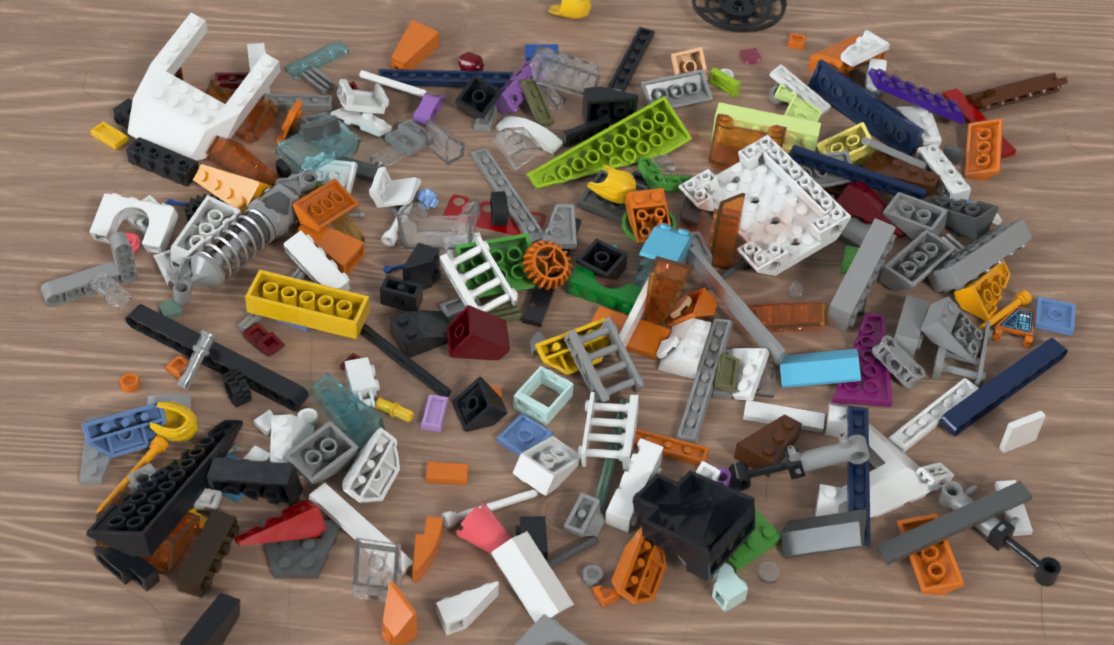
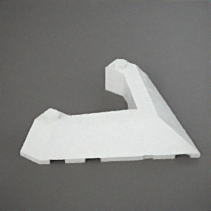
[814,402,943,518]

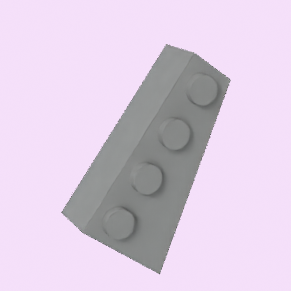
[894,295,929,359]

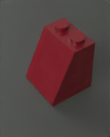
[446,305,510,361]

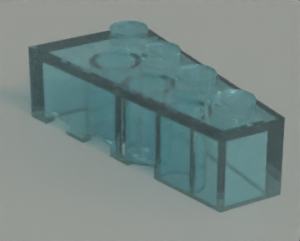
[313,372,385,455]

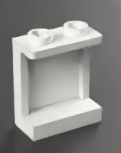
[337,79,389,114]

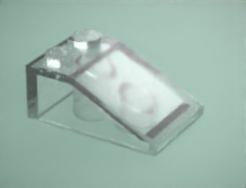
[353,538,402,603]

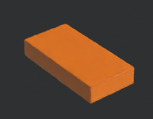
[426,462,469,485]

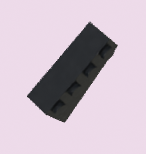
[206,457,303,507]

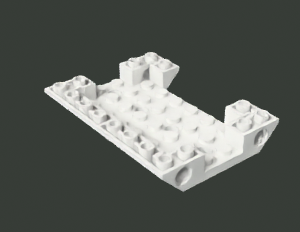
[679,135,851,276]

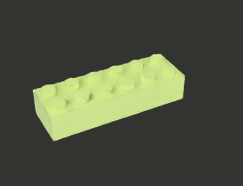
[711,102,821,154]

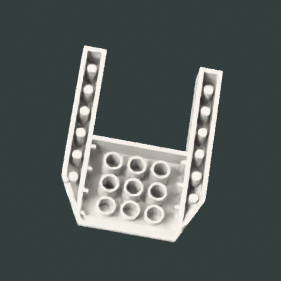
[128,13,280,161]

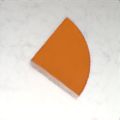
[592,585,622,608]

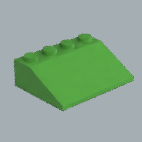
[453,233,538,298]

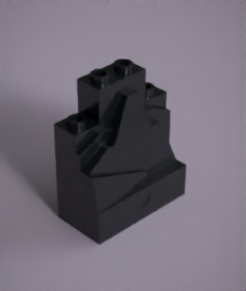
[632,470,756,581]

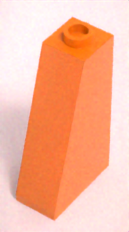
[391,20,440,70]
[297,224,365,275]

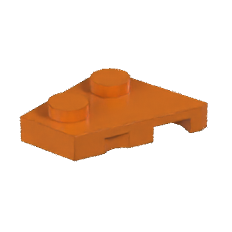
[275,99,303,145]

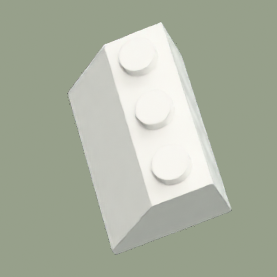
[658,318,711,379]
[270,414,314,478]

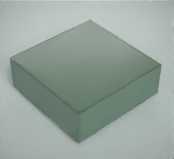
[158,299,183,319]

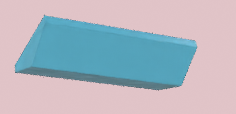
[780,349,861,388]

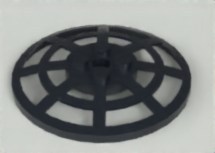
[691,0,787,33]

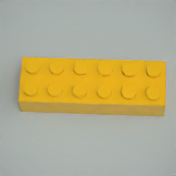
[245,270,370,340]

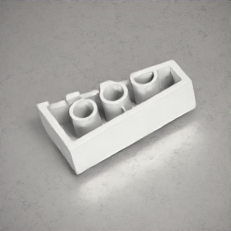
[170,195,241,264]
[605,438,663,533]

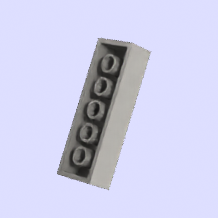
[825,218,897,333]
[927,219,1032,293]

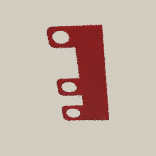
[441,194,546,235]

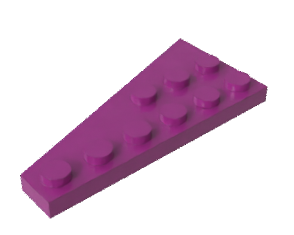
[832,313,892,407]

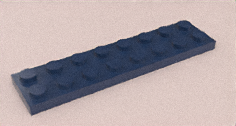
[808,60,924,157]

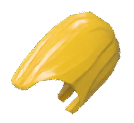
[549,0,591,19]
[587,165,636,204]
[150,401,199,442]

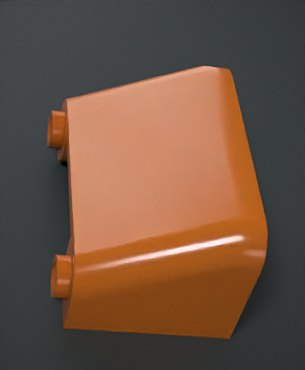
[808,35,886,77]

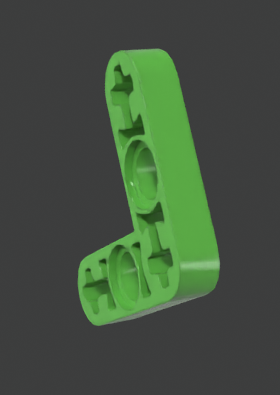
[638,157,693,191]

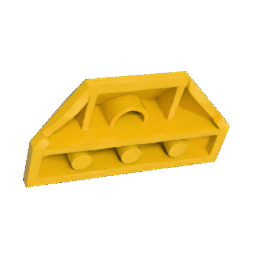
[535,318,609,376]

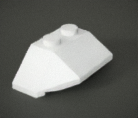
[342,427,400,503]

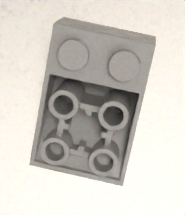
[920,297,984,362]

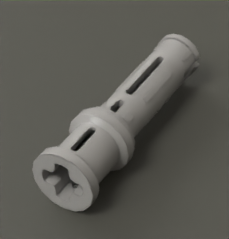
[177,330,218,390]

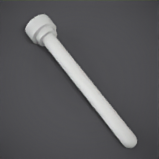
[381,178,421,247]
[442,489,538,529]

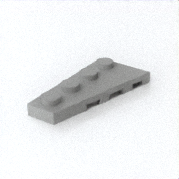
[80,414,111,486]

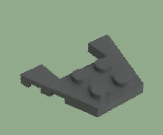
[259,519,342,579]

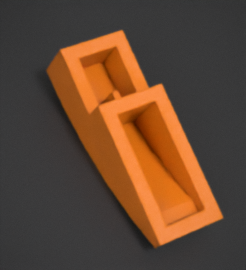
[413,517,443,582]

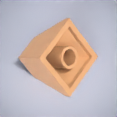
[671,47,709,80]

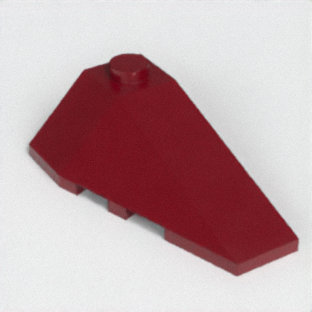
[836,180,906,238]

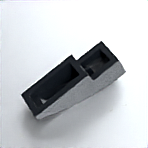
[93,546,160,592]

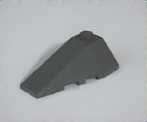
[921,195,998,239]

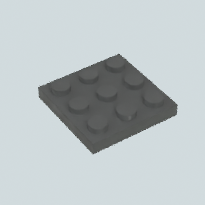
[577,170,649,224]

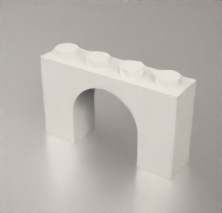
[90,193,179,254]

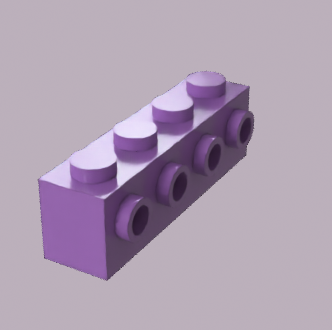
[495,57,548,115]

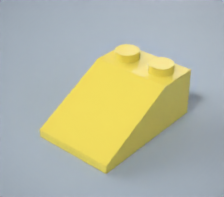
[817,122,876,165]

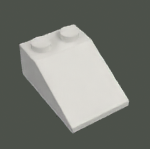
[513,436,581,496]

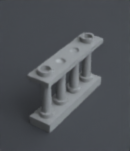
[564,316,644,403]
[931,321,993,387]

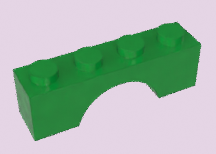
[567,266,642,315]

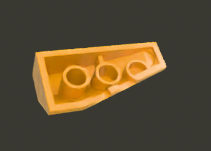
[954,259,1011,321]

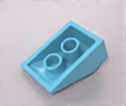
[639,223,694,266]

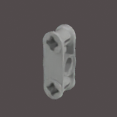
[872,335,925,389]

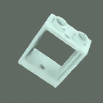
[513,366,574,426]

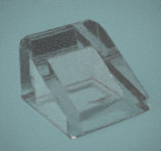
[651,154,676,174]

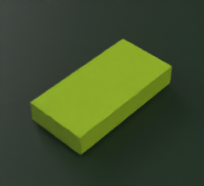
[709,67,741,98]

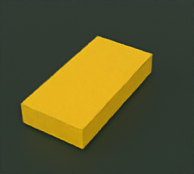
[90,121,129,150]

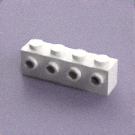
[915,144,971,201]
[283,231,350,291]

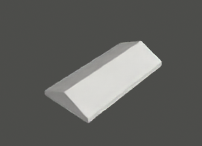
[491,532,574,623]

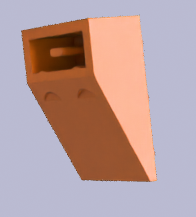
[625,188,671,244]

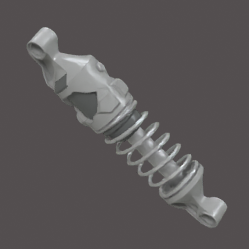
[170,171,318,305]

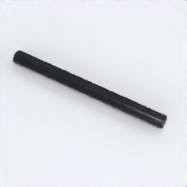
[360,323,452,397]

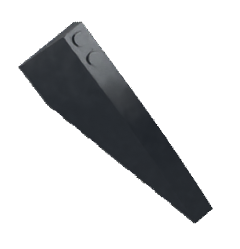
[86,420,243,558]

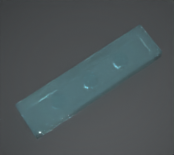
[285,40,349,79]

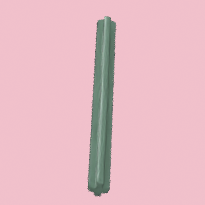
[595,398,630,513]

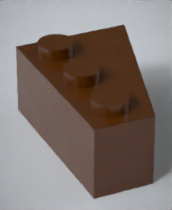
[734,414,802,477]

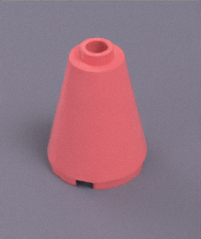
[456,502,511,554]

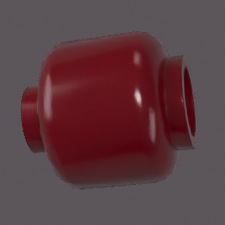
[458,52,484,71]

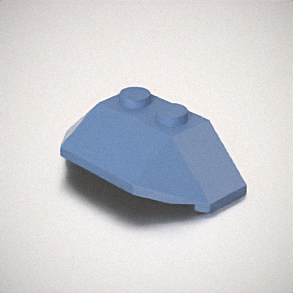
[81,401,167,458]

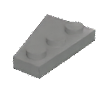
[542,204,577,249]

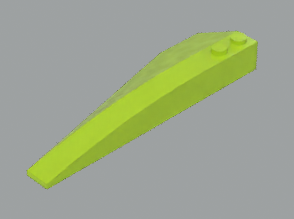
[527,96,692,189]

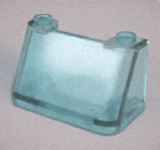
[275,115,361,175]

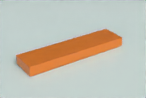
[634,428,710,466]

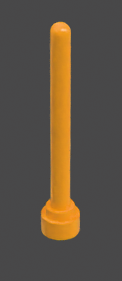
[977,290,1032,330]
[97,436,169,515]

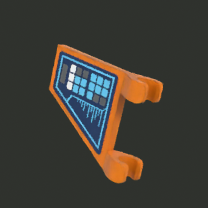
[992,307,1035,348]

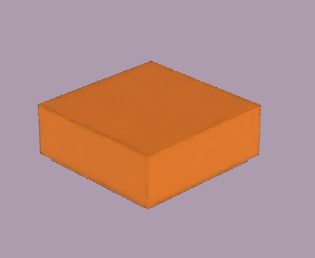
[787,33,806,50]
[166,355,189,379]

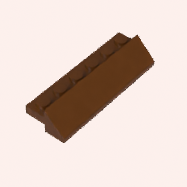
[965,72,1068,113]

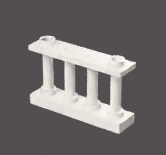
[439,236,518,312]
[578,392,639,470]

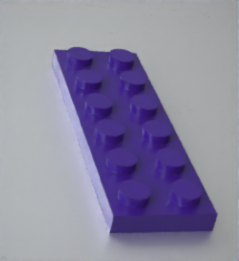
[868,68,966,124]

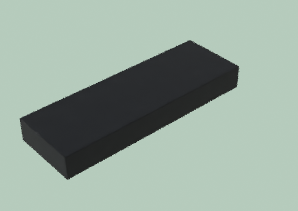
[563,115,611,148]

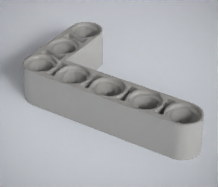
[41,231,138,307]

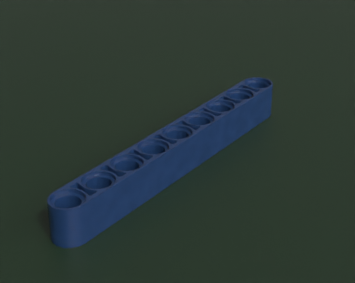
[939,338,1068,437]

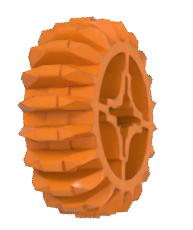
[522,240,572,290]

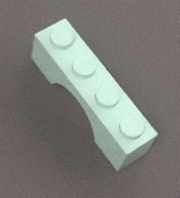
[677,555,748,612]

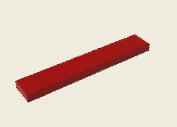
[942,88,1016,159]

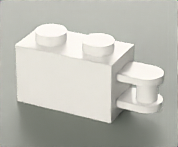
[345,357,380,410]

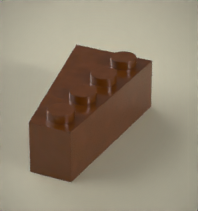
[864,150,940,198]

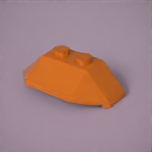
[611,527,667,604]

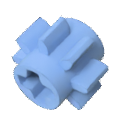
[416,188,439,210]

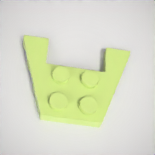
[774,83,822,122]

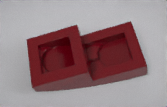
[243,323,285,357]

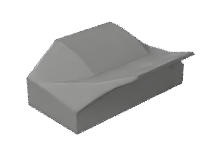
[564,492,605,537]

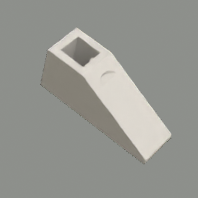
[436,581,499,636]

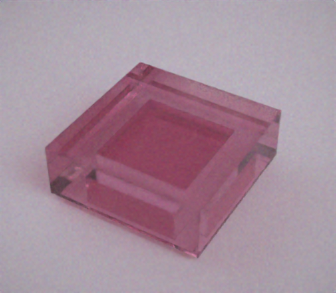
[740,48,762,65]

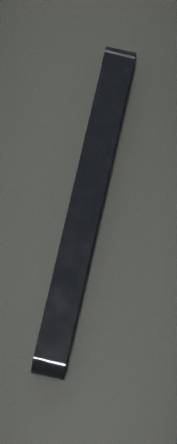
[125,304,309,411]

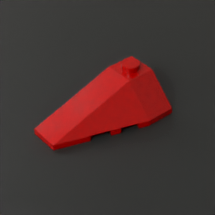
[234,499,327,546]

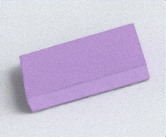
[421,394,449,432]

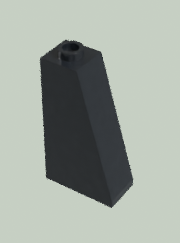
[180,592,241,645]

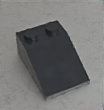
[582,86,638,125]
[390,311,450,358]

